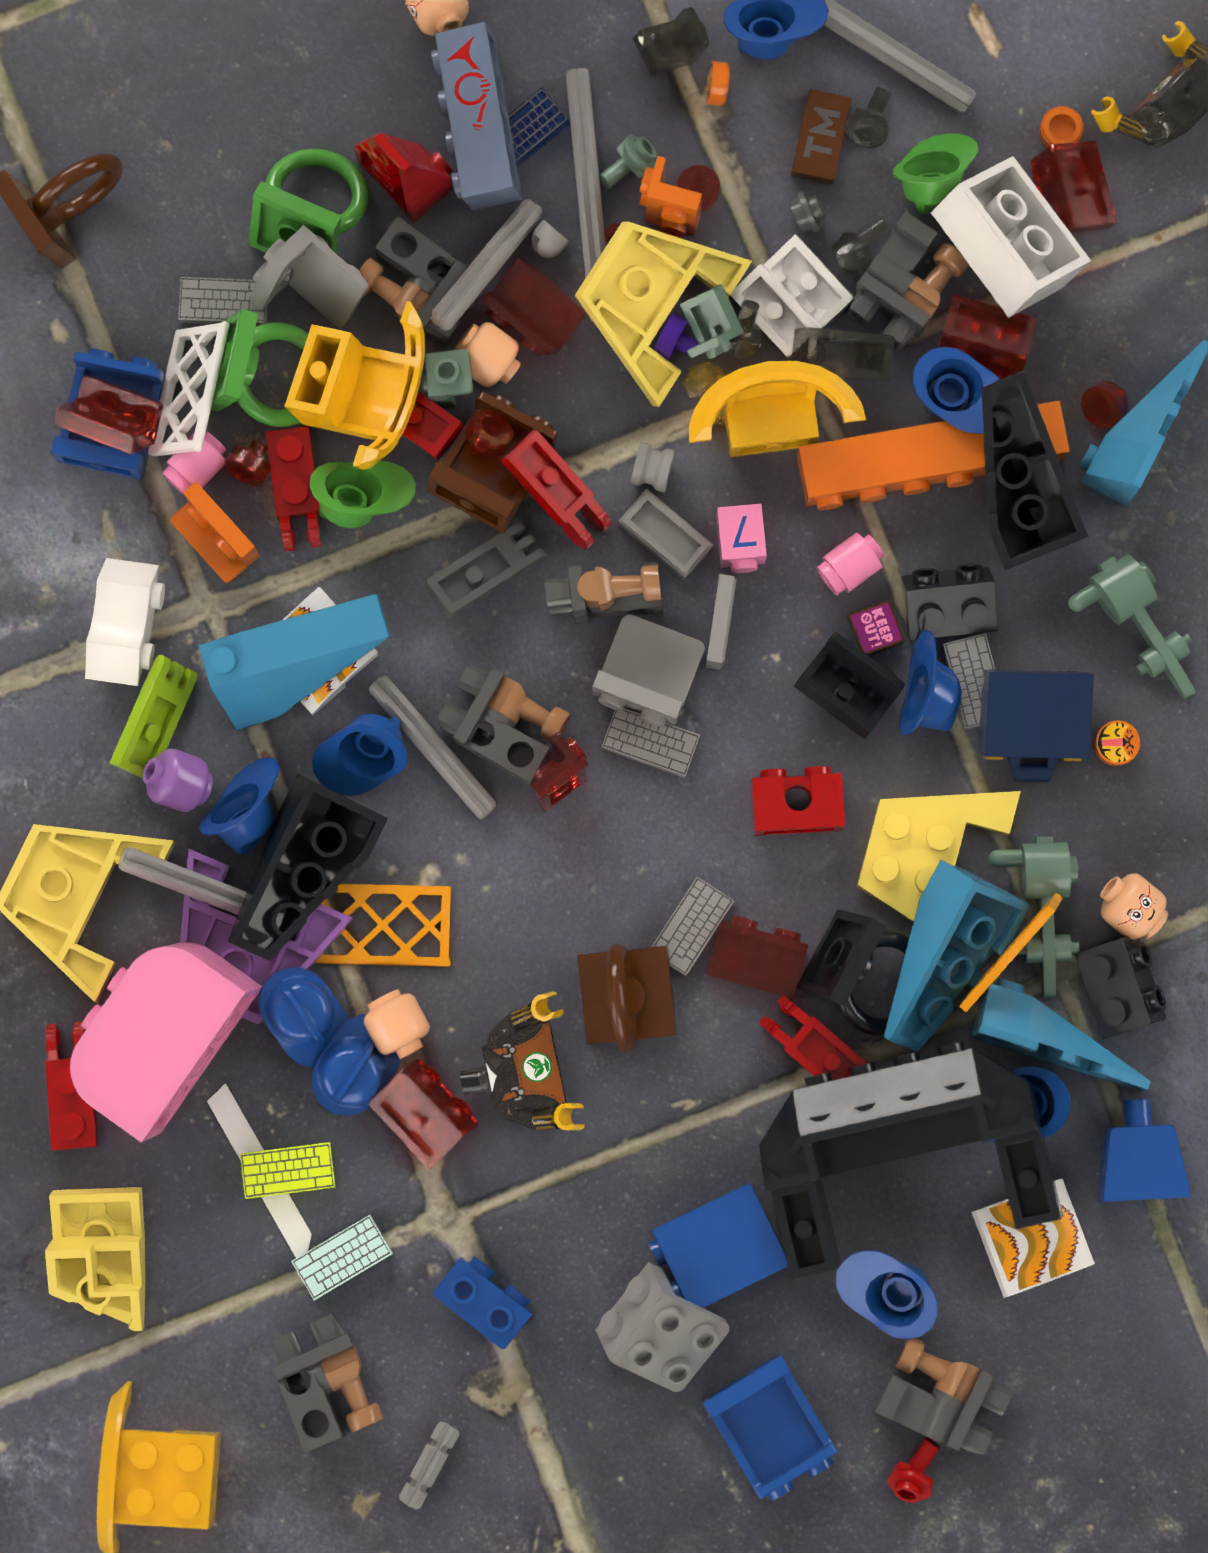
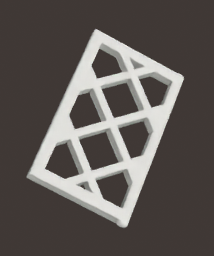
[148,322,230,456]

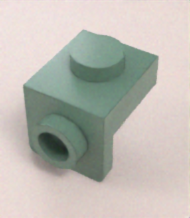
[680,284,744,359]
[421,349,473,408]

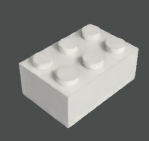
[931,156,1091,318]

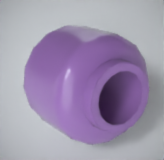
[143,748,213,812]

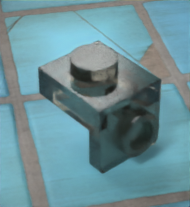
[632,7,710,76]

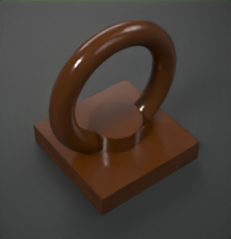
[0,154,123,269]
[577,944,677,1052]

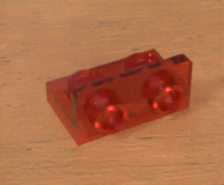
[1031,140,1118,233]
[481,258,588,356]
[938,294,1038,379]
[53,375,163,454]
[530,732,588,812]
[706,915,808,999]
[368,1059,479,1170]

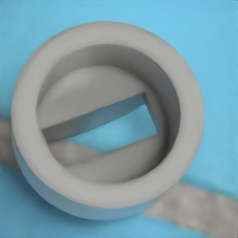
[531,220,570,258]

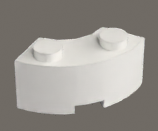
[85,558,165,686]

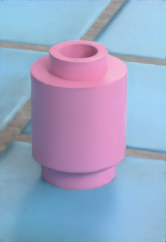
[162,432,227,495]
[816,532,884,596]

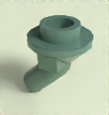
[599,134,657,189]

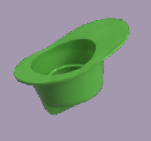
[892,134,979,215]
[310,461,416,529]

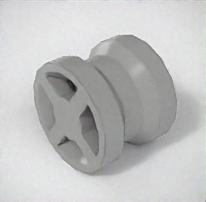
[630,442,676,493]

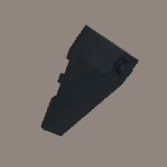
[981,370,1088,570]
[228,774,388,961]

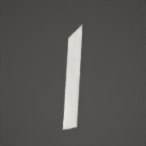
[207,1083,312,1258]

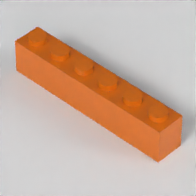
[796,401,1070,511]

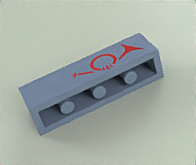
[431,22,523,211]

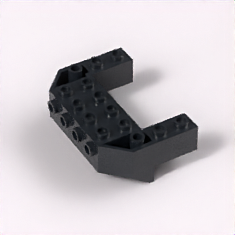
[759,1041,1063,1280]

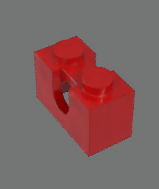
[751,766,845,836]

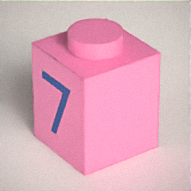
[716,503,767,573]

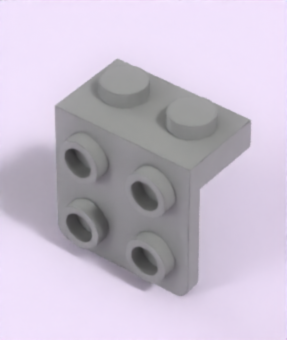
[249,225,368,328]
[592,614,705,727]
[596,1262,730,1392]

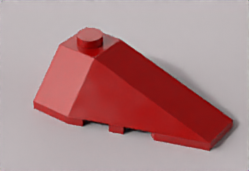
[354,132,453,223]

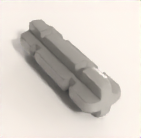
[399,1422,459,1510]

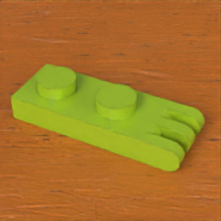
[109,654,197,779]

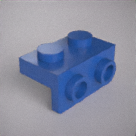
[433,1256,533,1349]

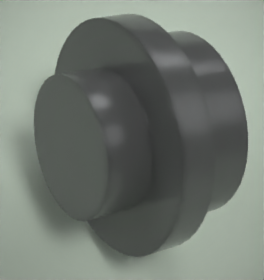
[789,190,826,233]

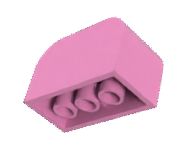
[70,942,263,1143]

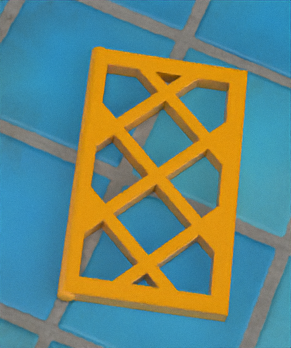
[315,884,451,967]
[959,893,1062,1012]

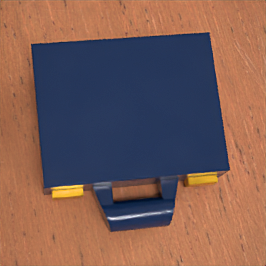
[978,669,1094,782]

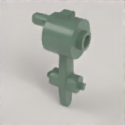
[1068,554,1195,699]
[989,836,1079,998]

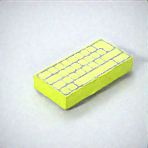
[240,1142,336,1199]

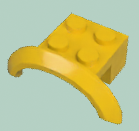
[285,301,425,470]
[689,361,866,458]
[97,1381,221,1553]

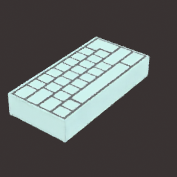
[291,1215,393,1300]

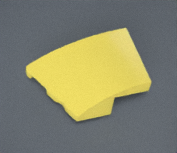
[45,1187,145,1331]

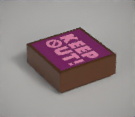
[847,600,905,656]

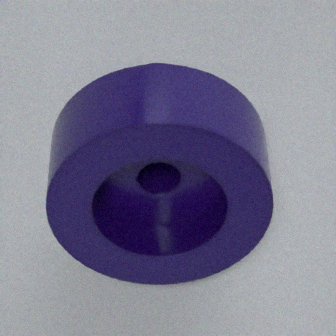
[654,313,698,361]

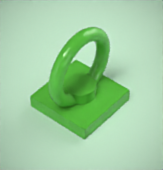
[249,149,369,254]
[211,309,309,427]

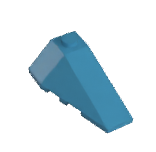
[1079,340,1208,506]
[198,594,391,730]
[884,860,1031,1051]
[970,979,1151,1092]

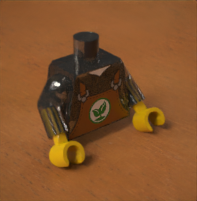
[1091,21,1208,148]
[459,991,585,1131]

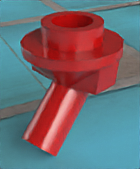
[888,1437,940,1503]

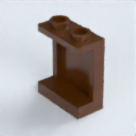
[427,392,558,533]

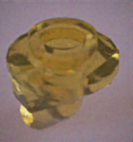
[682,362,725,426]

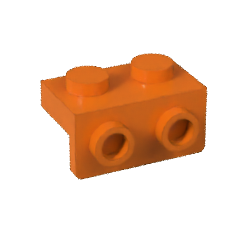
[639,156,702,236]

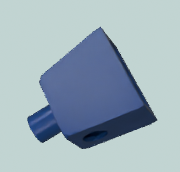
[1098,1099,1191,1202]

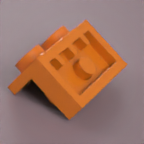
[170,482,260,584]

